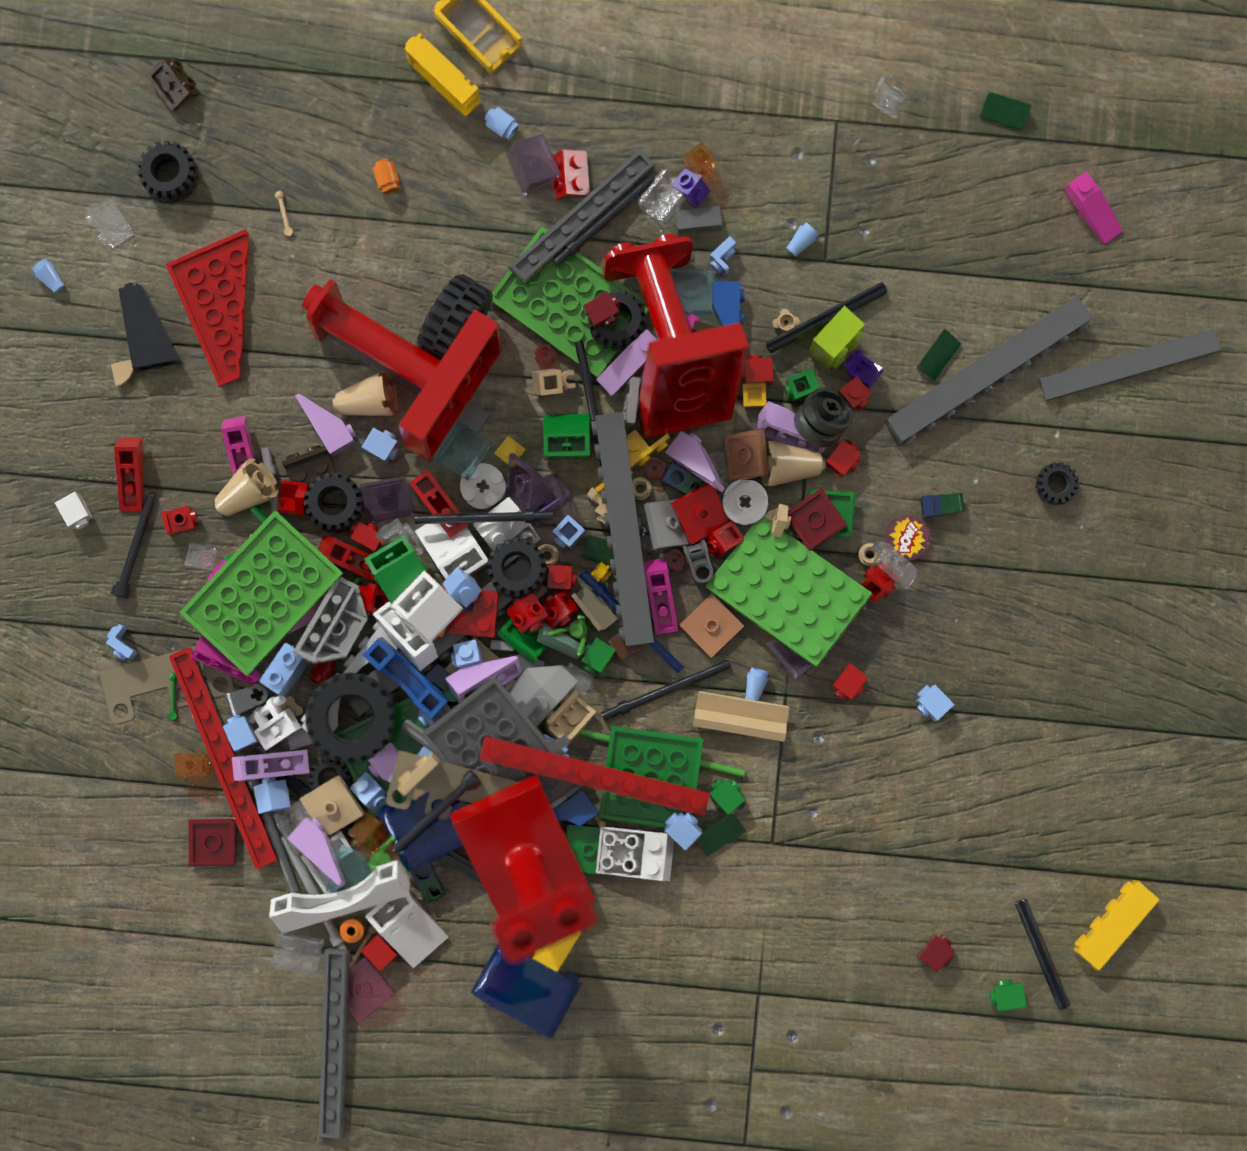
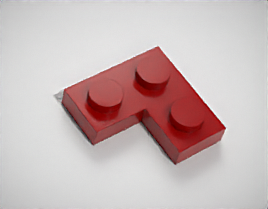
[448,590,499,638]

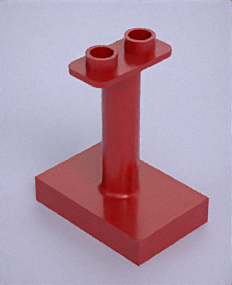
[602,234,749,439]
[302,279,503,463]
[450,774,597,962]

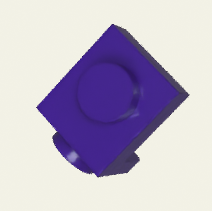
[672,168,710,208]
[845,349,883,389]

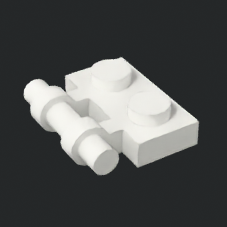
[248,695,301,751]

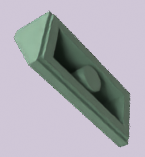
[536,621,584,659]

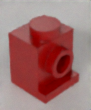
[161,505,199,536]
[350,521,388,552]

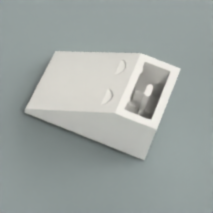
[415,524,488,579]
[596,826,674,881]
[365,891,449,968]

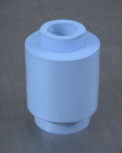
[485,107,519,139]

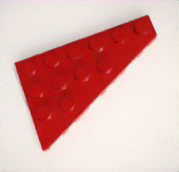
[165,229,250,388]

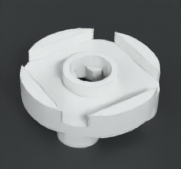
[460,463,506,510]
[722,480,768,526]

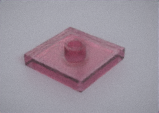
[348,957,396,1023]

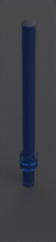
[580,570,684,673]

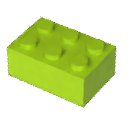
[808,306,865,371]

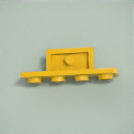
[595,429,670,493]

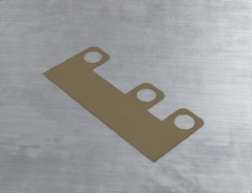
[99,646,234,724]
[386,750,518,820]

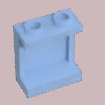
[260,643,310,697]

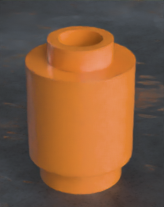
[372,159,400,195]
[340,918,366,943]

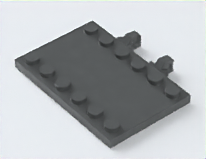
[421,676,583,809]

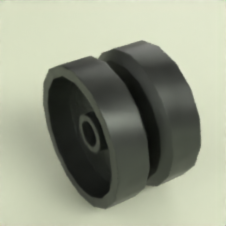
[794,388,853,448]

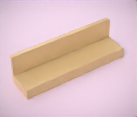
[693,691,790,742]

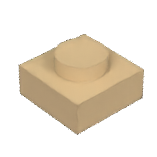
[772,504,791,538]

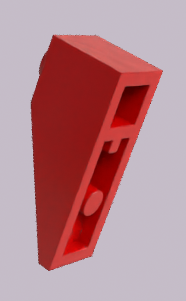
[114,437,144,511]
[409,469,469,538]
[318,535,377,583]

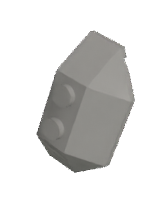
[293,577,368,664]
[507,665,579,727]

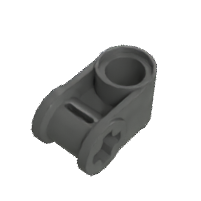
[682,540,713,586]
[224,684,272,717]

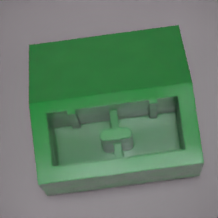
[543,414,590,461]
[365,535,428,604]

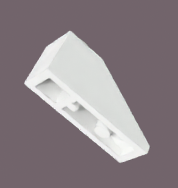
[373,601,438,671]

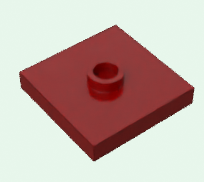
[671,483,729,545]

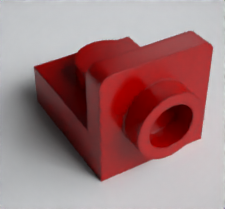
[705,521,744,559]

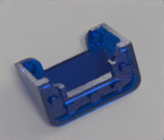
[378,792,472,871]
[471,943,583,1038]

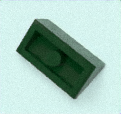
[980,92,1031,130]
[916,328,961,380]
[582,535,614,567]
[696,812,746,857]

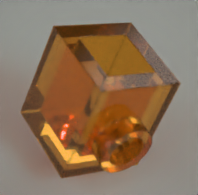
[684,141,716,178]
[175,753,210,777]
[348,813,390,855]

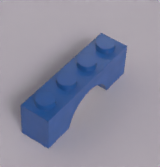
[362,637,450,719]
[553,790,599,826]

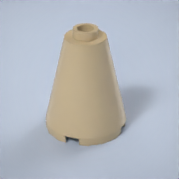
[333,371,399,416]
[761,441,826,486]
[215,458,278,516]

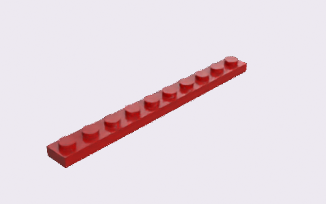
[168,647,278,869]
[479,736,710,816]

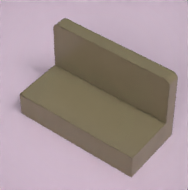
[571,583,618,634]

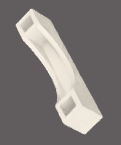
[301,621,399,732]
[270,860,410,933]

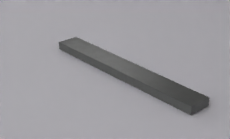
[508,149,655,284]
[1039,329,1221,401]
[326,333,490,434]
[318,948,350,1139]

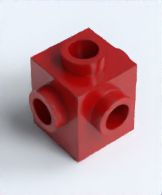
[861,562,899,603]
[358,583,389,618]
[543,590,580,629]
[506,593,548,634]

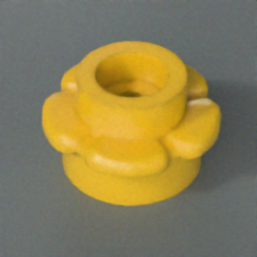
[590,562,611,583]

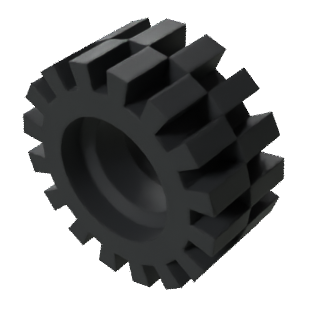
[1035,462,1079,505]
[308,758,352,790]

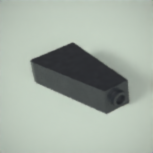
[118,283,182,372]

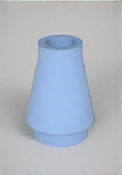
[786,223,819,256]
[32,258,65,293]
[745,667,770,701]

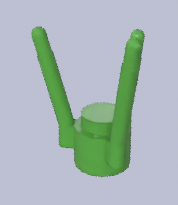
[548,615,590,656]
[367,836,407,871]

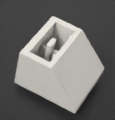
[472,497,541,566]
[392,571,463,643]

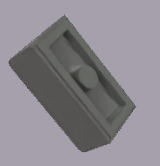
[675,206,723,234]

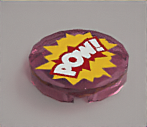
[884,515,930,561]

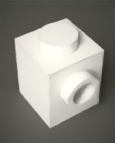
[55,492,93,530]

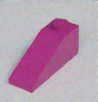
[1063,171,1123,245]
[221,416,256,475]
[643,558,678,635]
[191,634,260,685]

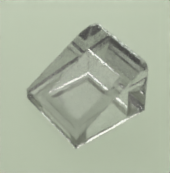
[184,543,217,571]

